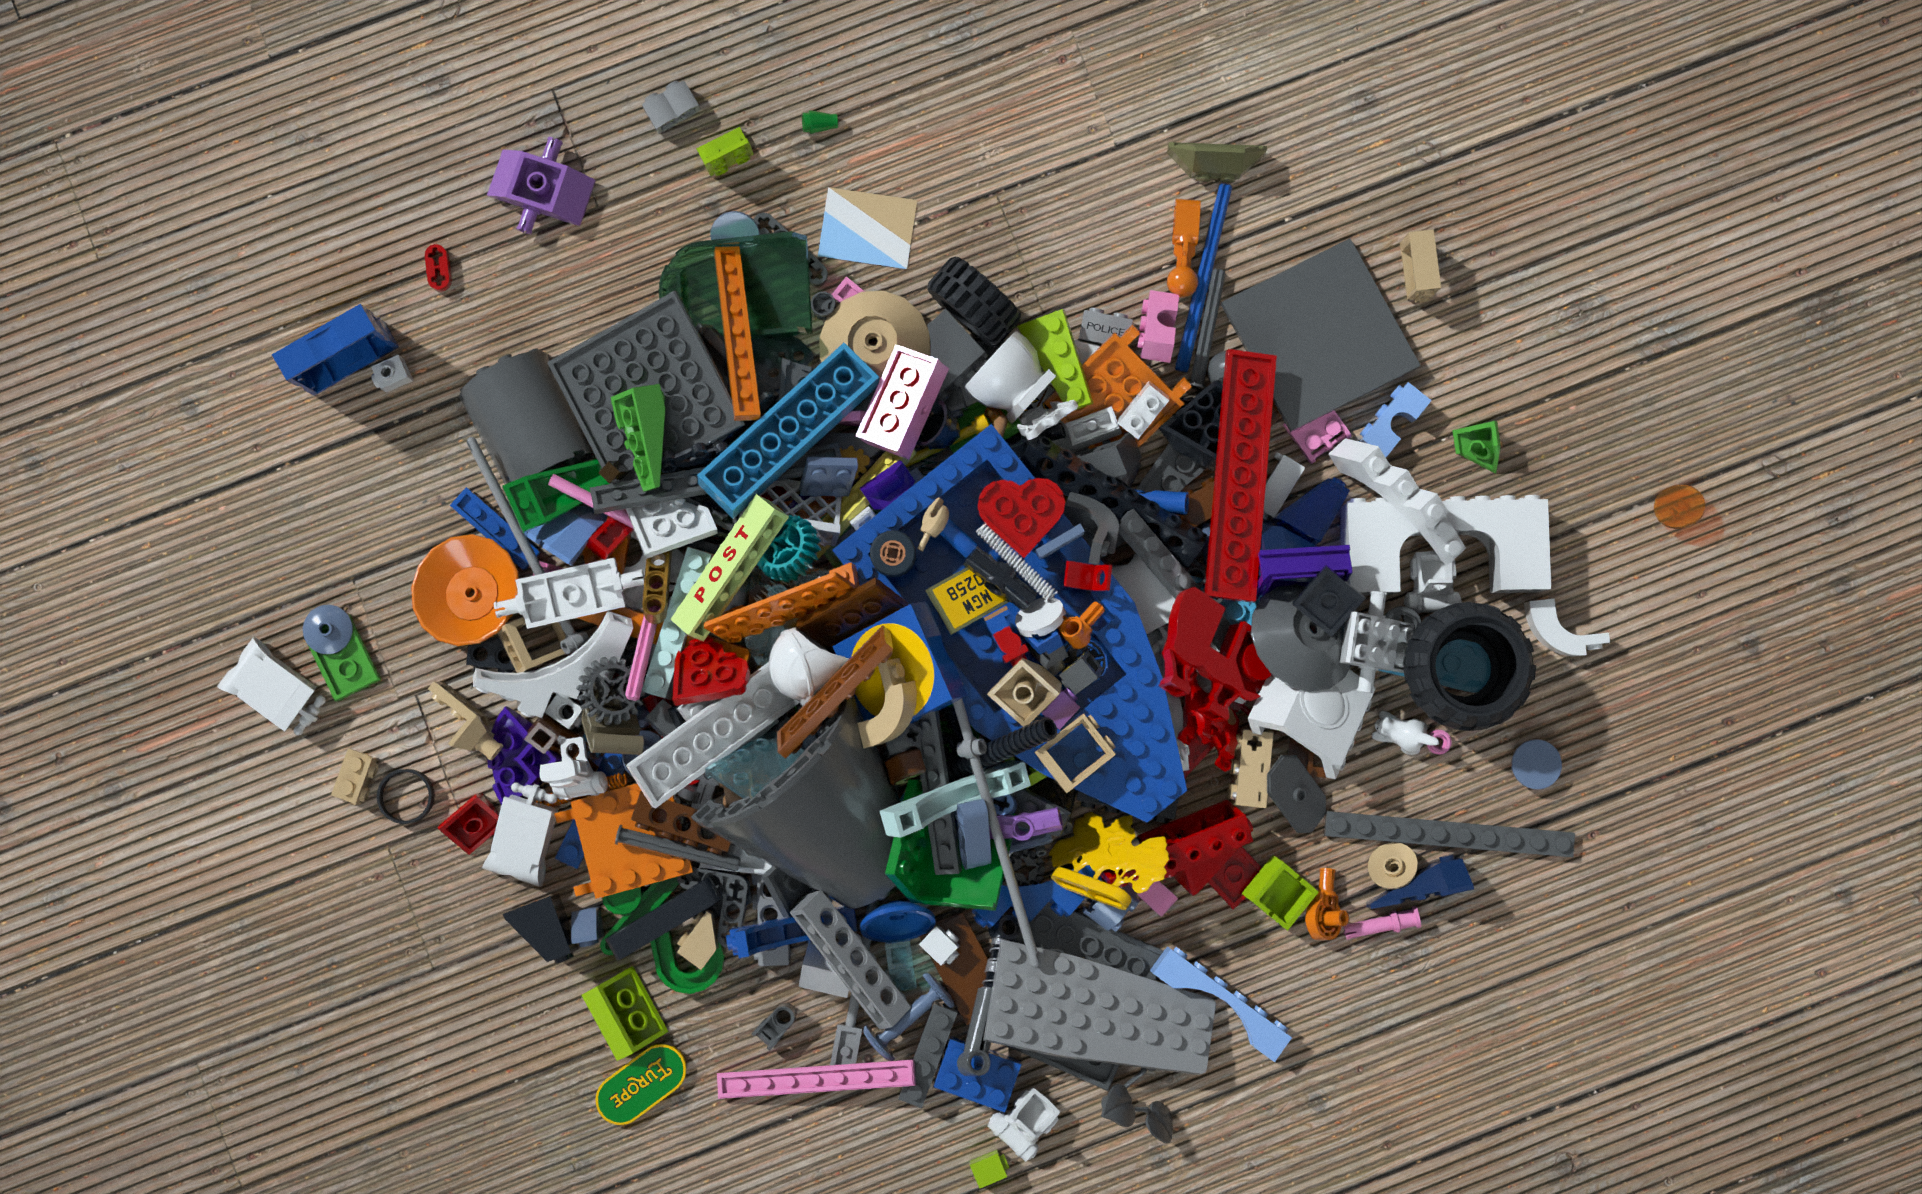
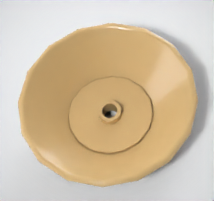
[819,291,931,384]

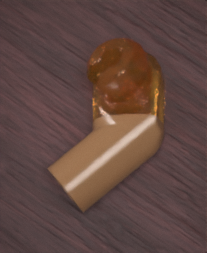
[984,407,1008,438]

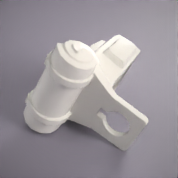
[1404,551,1462,613]
[540,737,608,800]
[988,1088,1060,1162]

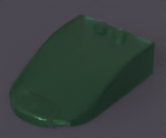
[659,231,813,339]

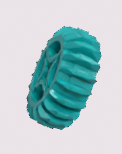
[757,514,821,583]

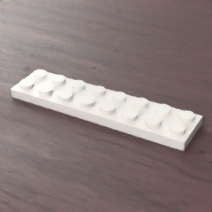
[626,662,800,808]

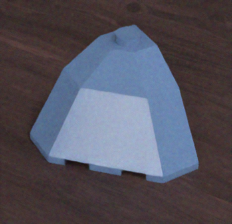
[524,505,608,566]

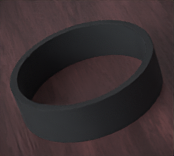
[377,769,435,824]

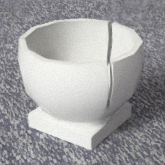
[964,331,1056,423]

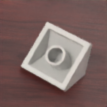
[799,940,854,998]

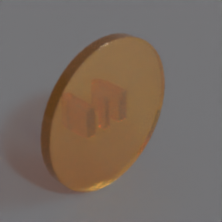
[1654,485,1705,529]

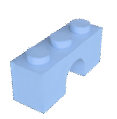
[1359,382,1432,457]

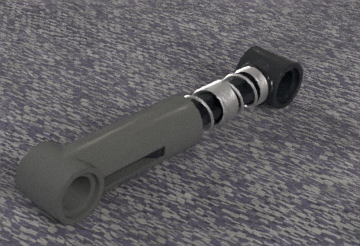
[957,915,1021,1076]

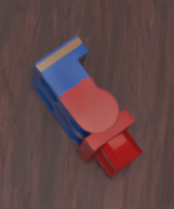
[982,605,1029,667]

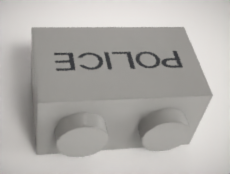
[1078,308,1133,346]

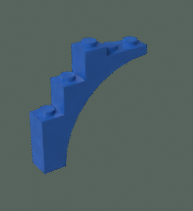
[972,865,1103,928]
[726,906,858,958]

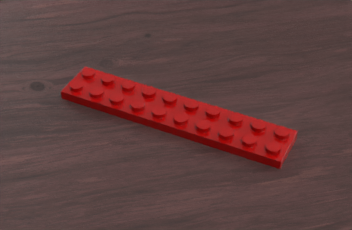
[1205,349,1277,603]

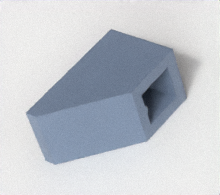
[571,906,605,947]

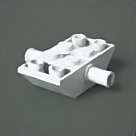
[1340,591,1414,693]

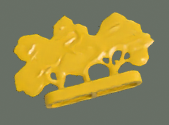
[1049,812,1169,910]

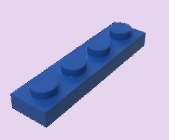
[450,487,541,571]

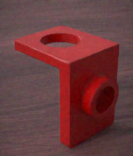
[1064,561,1112,591]

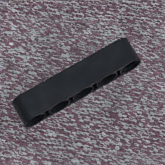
[605,877,722,961]

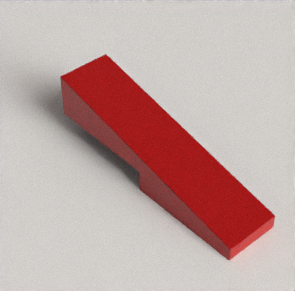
[586,474,662,560]

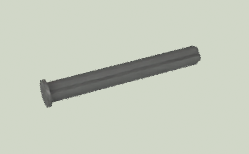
[1190,269,1226,390]
[615,825,741,871]

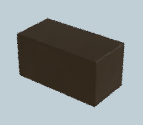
[598,461,629,483]

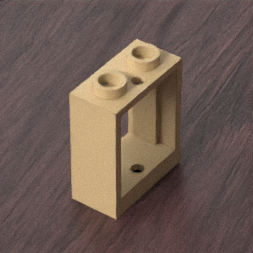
[1400,229,1441,303]
[498,617,572,673]
[1034,714,1116,793]

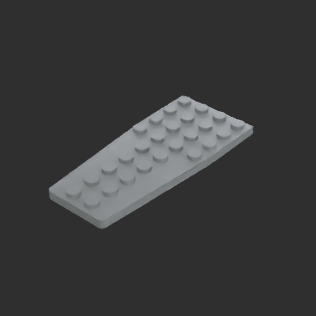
[983,940,1216,1075]

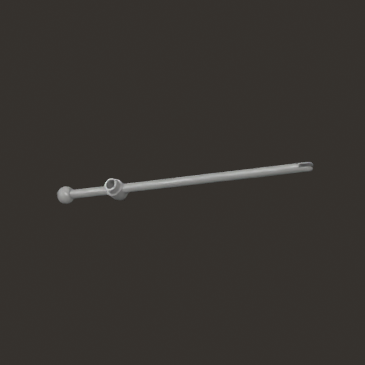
[466,437,595,684]
[953,683,1041,968]

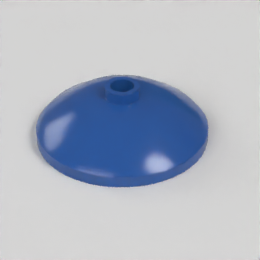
[860,900,936,942]

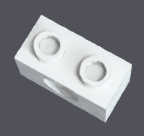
[1118,381,1169,439]

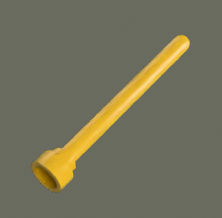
[905,413,990,468]

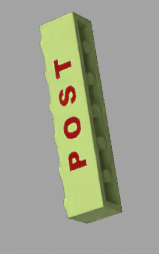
[671,494,789,642]

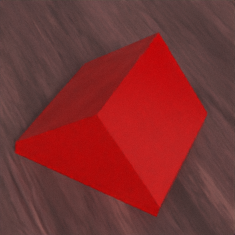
[438,794,500,855]

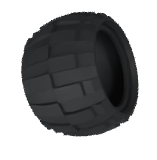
[1403,602,1536,731]

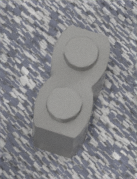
[642,81,700,134]

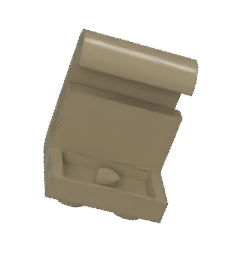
[582,685,644,755]

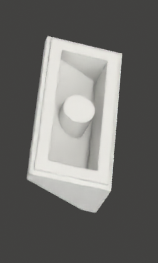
[1065,406,1122,451]

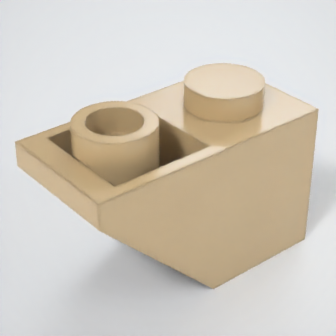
[677,909,718,970]

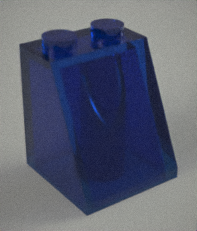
[1271,477,1350,545]

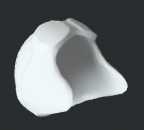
[769,627,849,706]

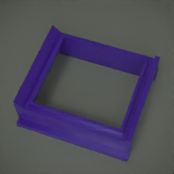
[1249,545,1353,606]

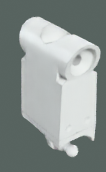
[1111,554,1175,655]
[217,637,326,736]
[482,783,559,887]

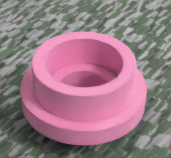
[1427,730,1452,755]

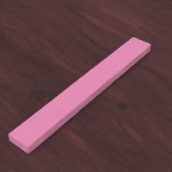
[717,1059,916,1099]

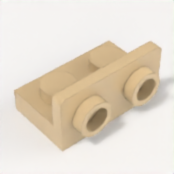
[331,748,379,805]

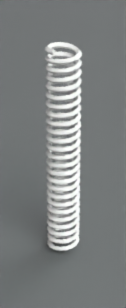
[976,524,1058,601]

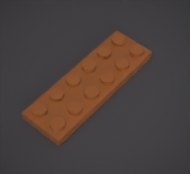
[777,625,893,759]

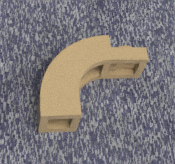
[857,658,917,748]

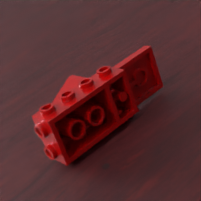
[1100,800,1253,896]

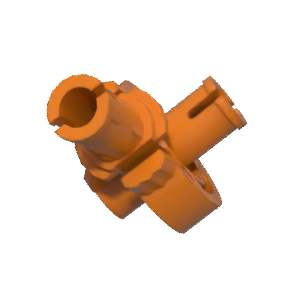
[1305,868,1349,940]

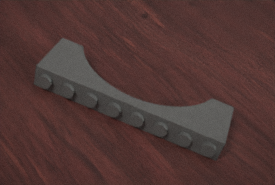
[813,309,988,486]

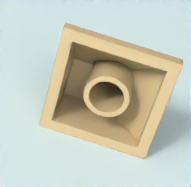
[987,658,1062,727]

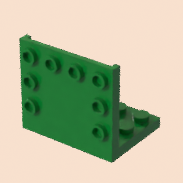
[885,779,1015,911]

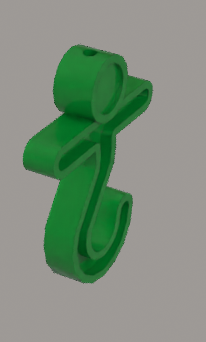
[600,877,725,994]

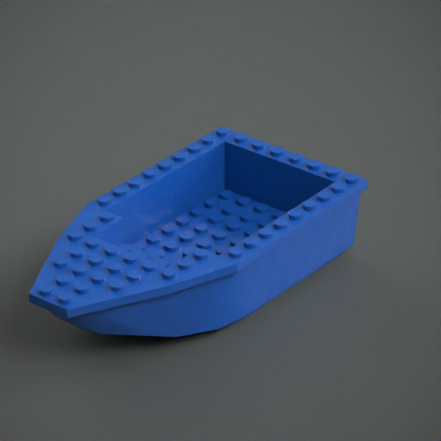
[832,424,1187,822]

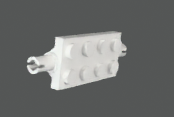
[494,557,645,629]

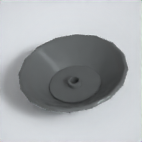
[1251,584,1351,692]

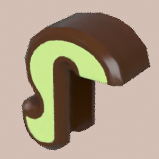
[884,748,926,785]

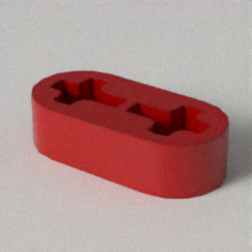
[425,244,452,292]

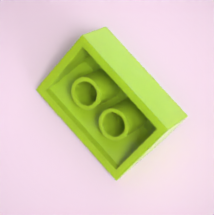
[581,966,669,1061]

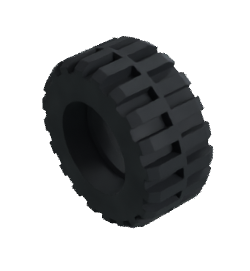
[927,256,1021,347]

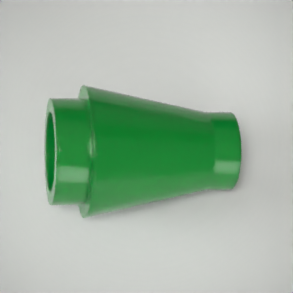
[802,110,838,135]

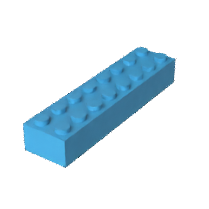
[697,343,879,519]

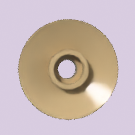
[1368,842,1418,889]

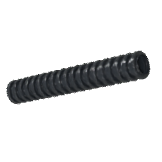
[946,717,1057,783]

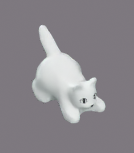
[1372,711,1439,755]

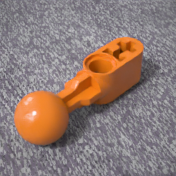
[1167,199,1201,298]

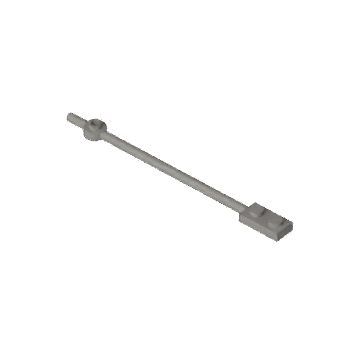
[830,785,900,1065]

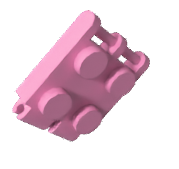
[1283,410,1352,464]

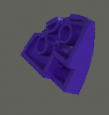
[487,706,562,804]

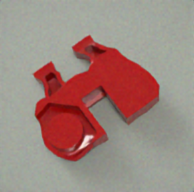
[1159,587,1272,723]

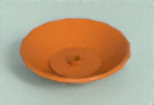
[411,534,519,646]

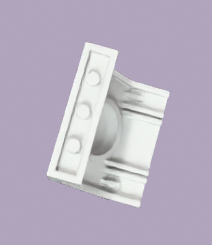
[1248,669,1376,779]

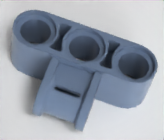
[954,798,991,870]

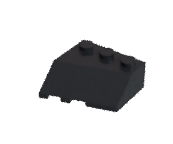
[1158,380,1223,472]

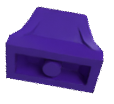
[859,460,915,510]

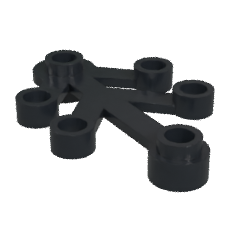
[661,442,729,473]

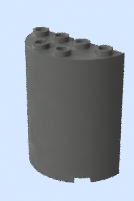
[459,348,596,484]

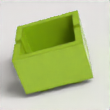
[1242,855,1319,931]

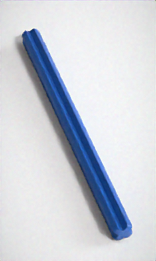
[1175,183,1232,372]

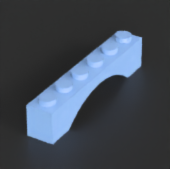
[1150,947,1292,1062]

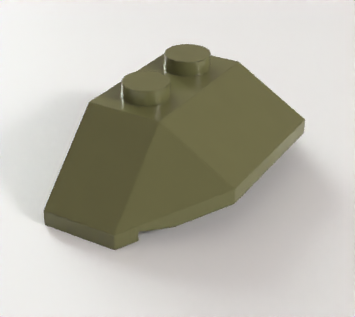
[1167,142,1267,183]

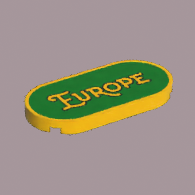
[595,1044,687,1125]

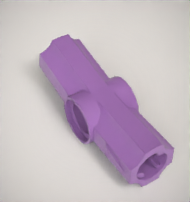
[989,807,1063,841]

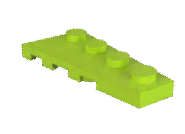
[1017,309,1094,410]

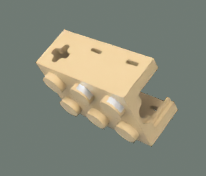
[1227,730,1273,808]

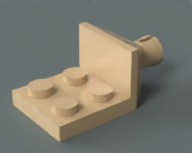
[428,681,503,760]

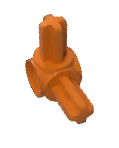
[1057,601,1105,649]

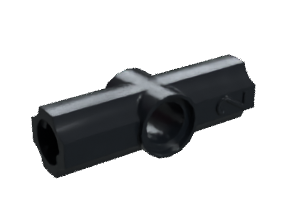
[963,546,1037,611]

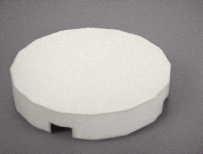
[1015,597,1066,637]

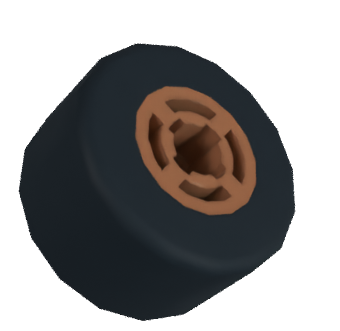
[870,530,916,577]

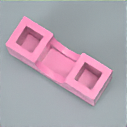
[1137,290,1179,363]

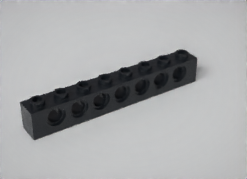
[1020,434,1207,568]

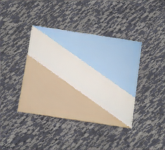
[818,187,917,269]

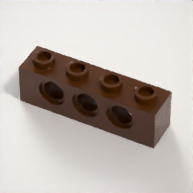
[631,791,731,855]

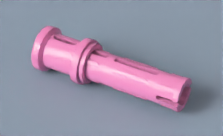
[1343,906,1421,940]

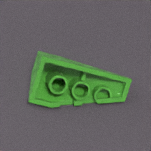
[611,384,665,492]

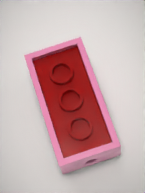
[856,345,949,460]

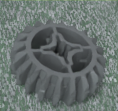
[576,656,645,725]

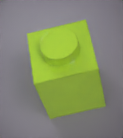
[970,1150,1010,1189]

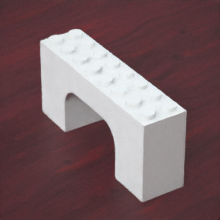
[1340,495,1551,596]

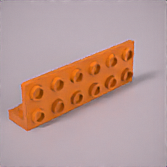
[703,562,859,643]

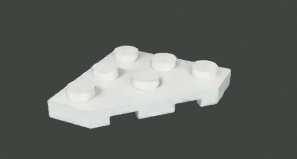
[626,498,718,559]

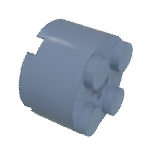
[1082,879,1140,932]

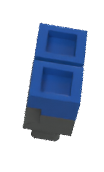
[1016,626,1068,675]

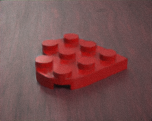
[978,478,1065,558]
[672,637,751,706]

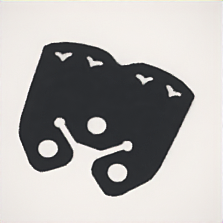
[750,328,814,413]

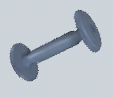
[863,973,954,1061]

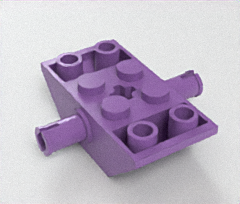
[487,137,596,235]

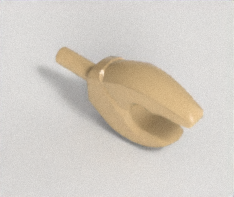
[917,497,949,551]

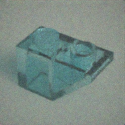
[885,939,917,991]

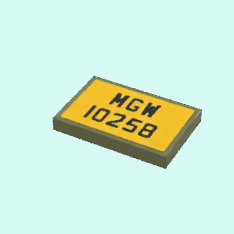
[925,554,1010,635]

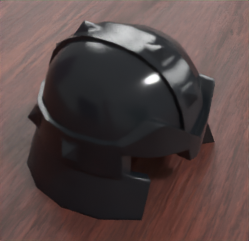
[916,399,961,450]

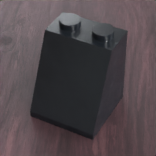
[503,893,579,964]

